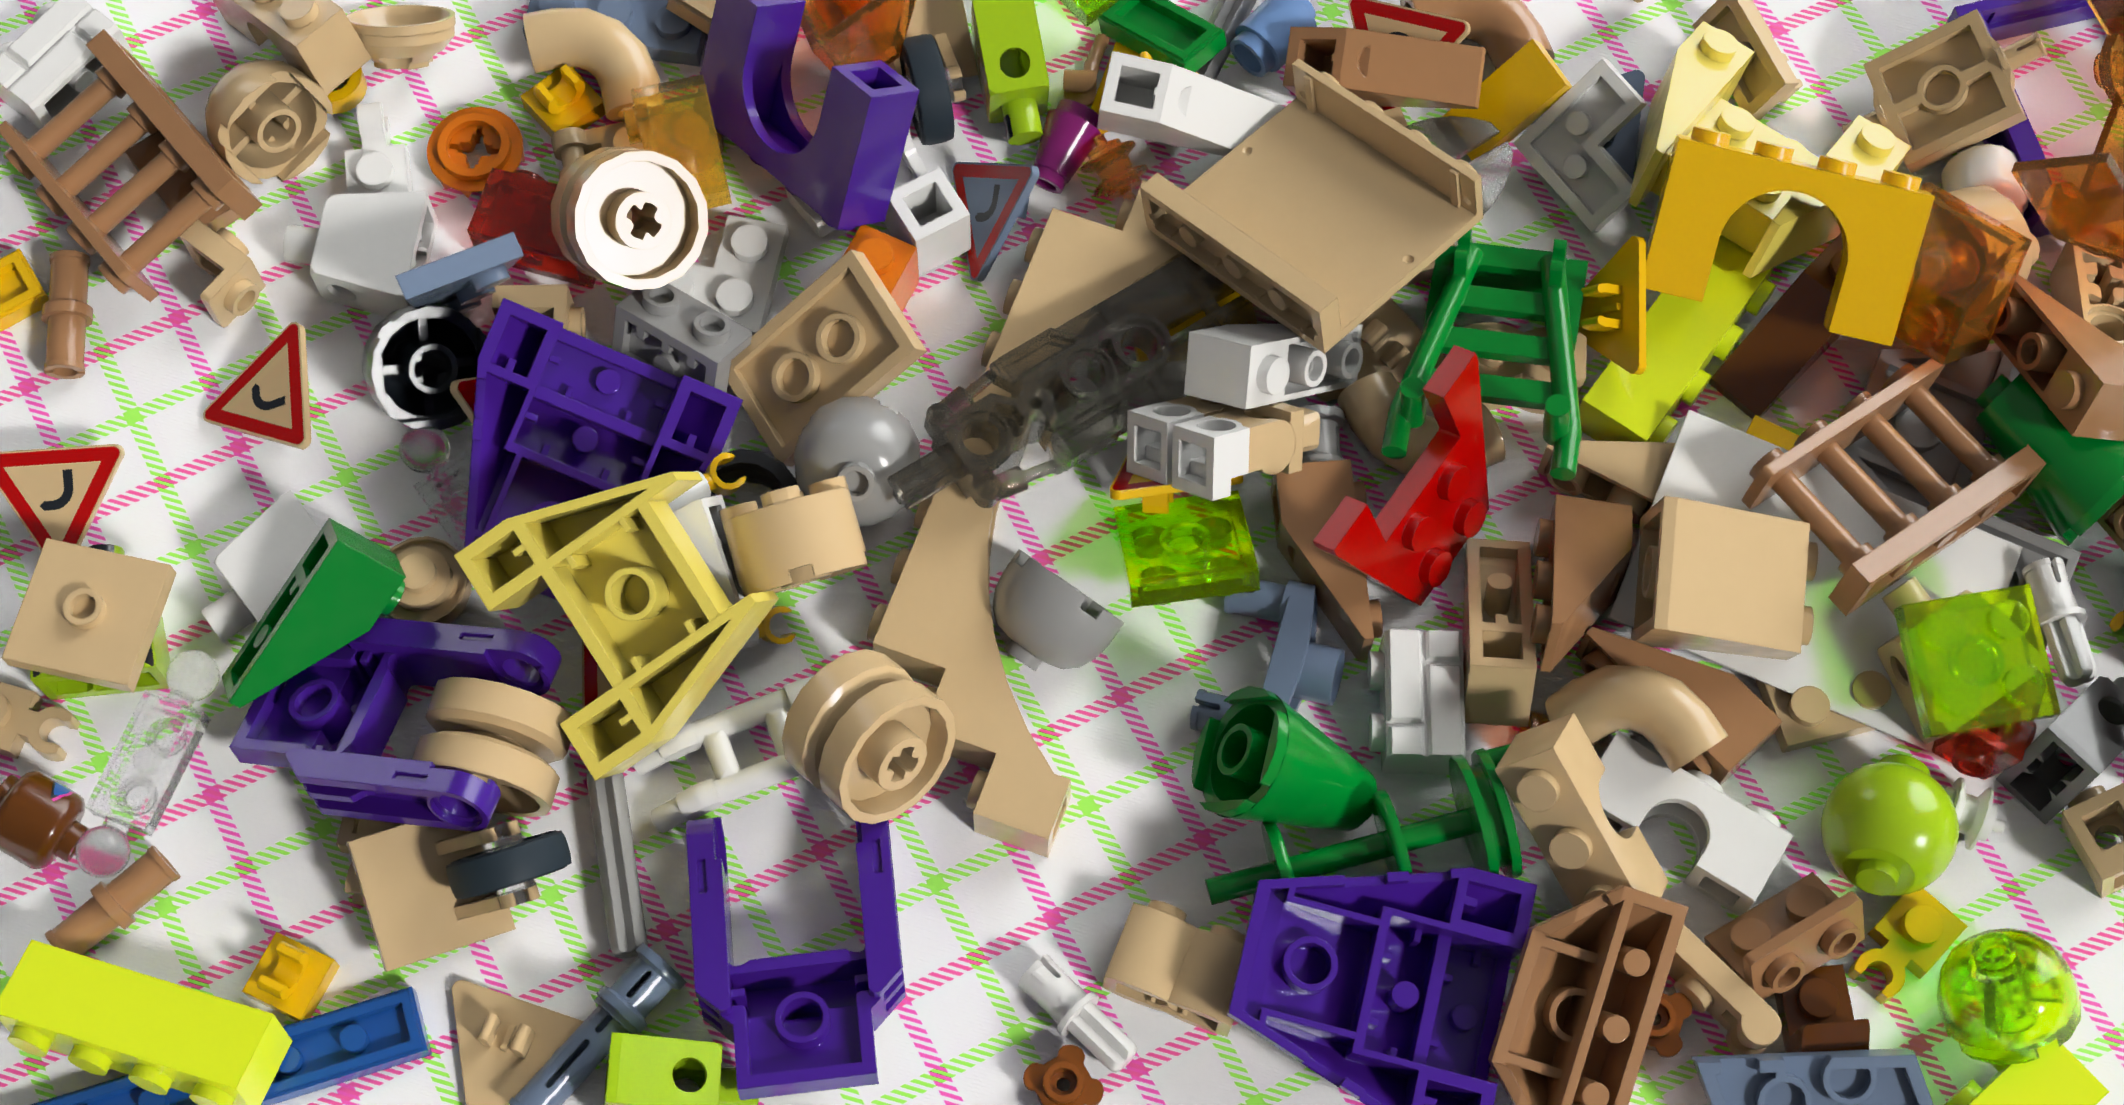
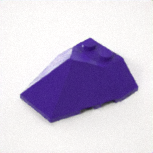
[464,298,743,600]
[1227,867,1537,1105]

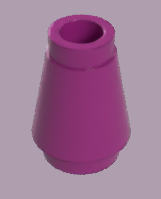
[1033,99,1102,194]

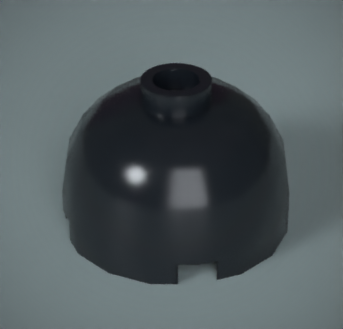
[362,304,487,431]

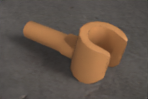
[1063,34,1110,106]

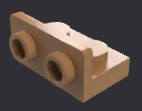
[1704,872,1865,1000]

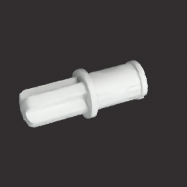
[2021,557,2098,687]
[1018,954,1138,1073]

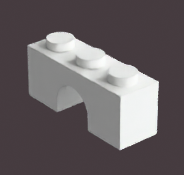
[884,129,971,276]
[1599,731,1794,916]

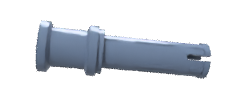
[508,943,687,1105]

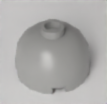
[794,396,921,527]
[992,549,1124,671]

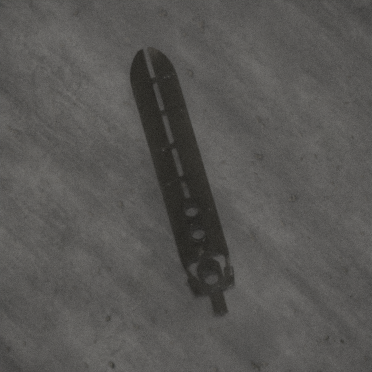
[887,116,1513,510]

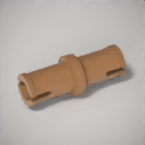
[41,250,93,379]
[44,845,181,955]

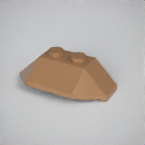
[1488,885,1689,1105]

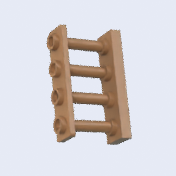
[0,29,263,302]
[1741,356,2046,616]

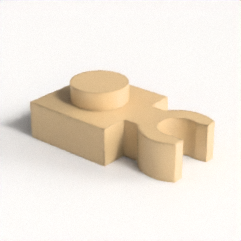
[0,682,81,762]

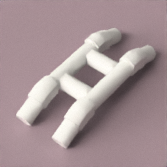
[633,677,812,833]

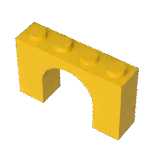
[1646,126,1935,347]

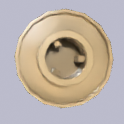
[386,536,472,624]

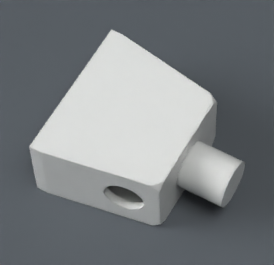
[283,191,438,317]
[200,489,321,643]

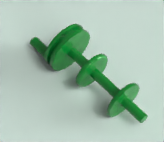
[1205,744,1522,905]

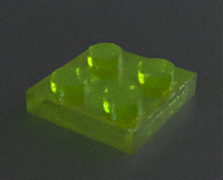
[1113,490,1260,608]
[1894,584,2061,739]

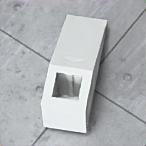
[1097,51,1285,156]
[1184,324,1363,410]

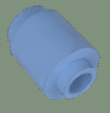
[1230,0,1317,77]

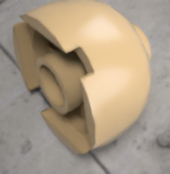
[205,59,333,184]

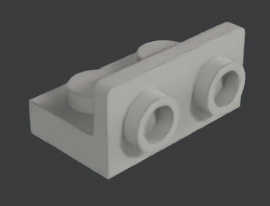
[612,283,752,393]

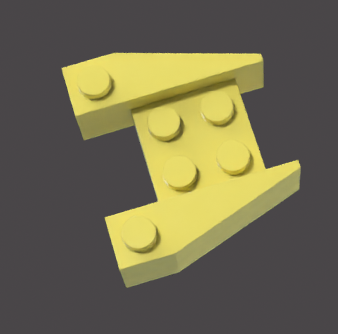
[1628,21,1912,278]
[454,472,779,780]

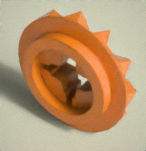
[427,107,525,198]

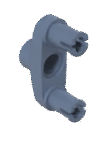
[1190,573,1345,731]

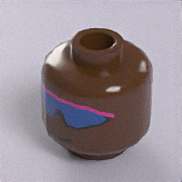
[0,771,90,869]

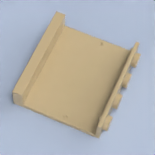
[1139,59,1483,354]

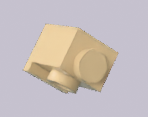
[2061,783,2124,899]

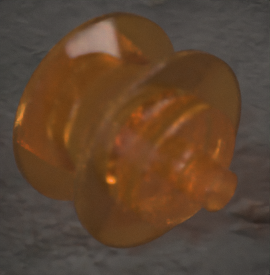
[1081,134,1148,200]

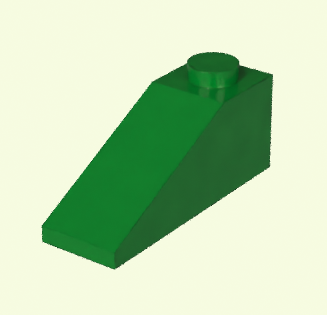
[222,518,406,708]

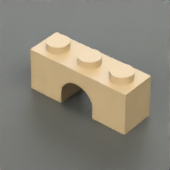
[213,0,371,95]
[1495,712,1669,907]

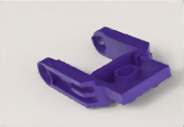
[229,617,562,832]
[686,817,906,1100]

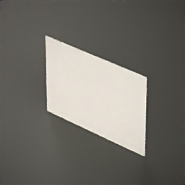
[1608,410,2023,759]

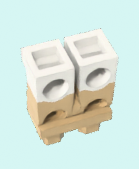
[1127,396,1320,501]

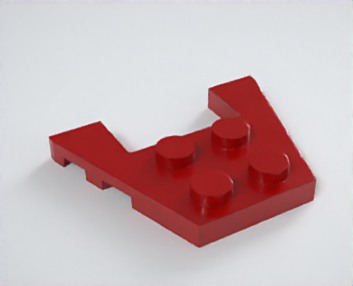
[1313,345,1489,606]

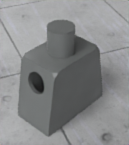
[1996,676,2124,825]

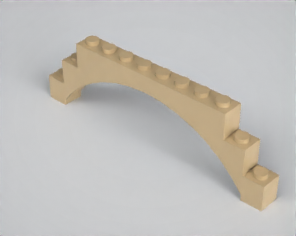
[867,180,1204,858]

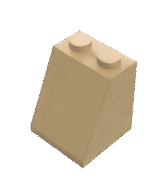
[1631,496,1818,660]

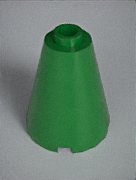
[1975,373,2124,546]
[1191,686,1377,831]

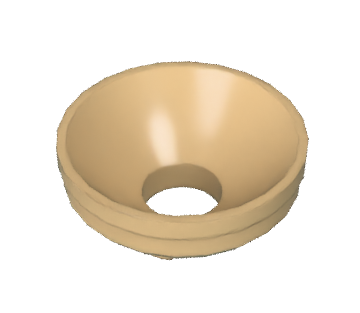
[347,5,456,70]

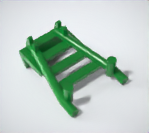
[1381,229,1588,481]

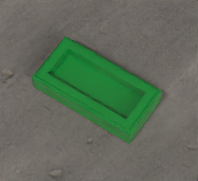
[1098,0,1227,72]

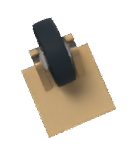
[840,0,978,145]
[346,819,572,972]

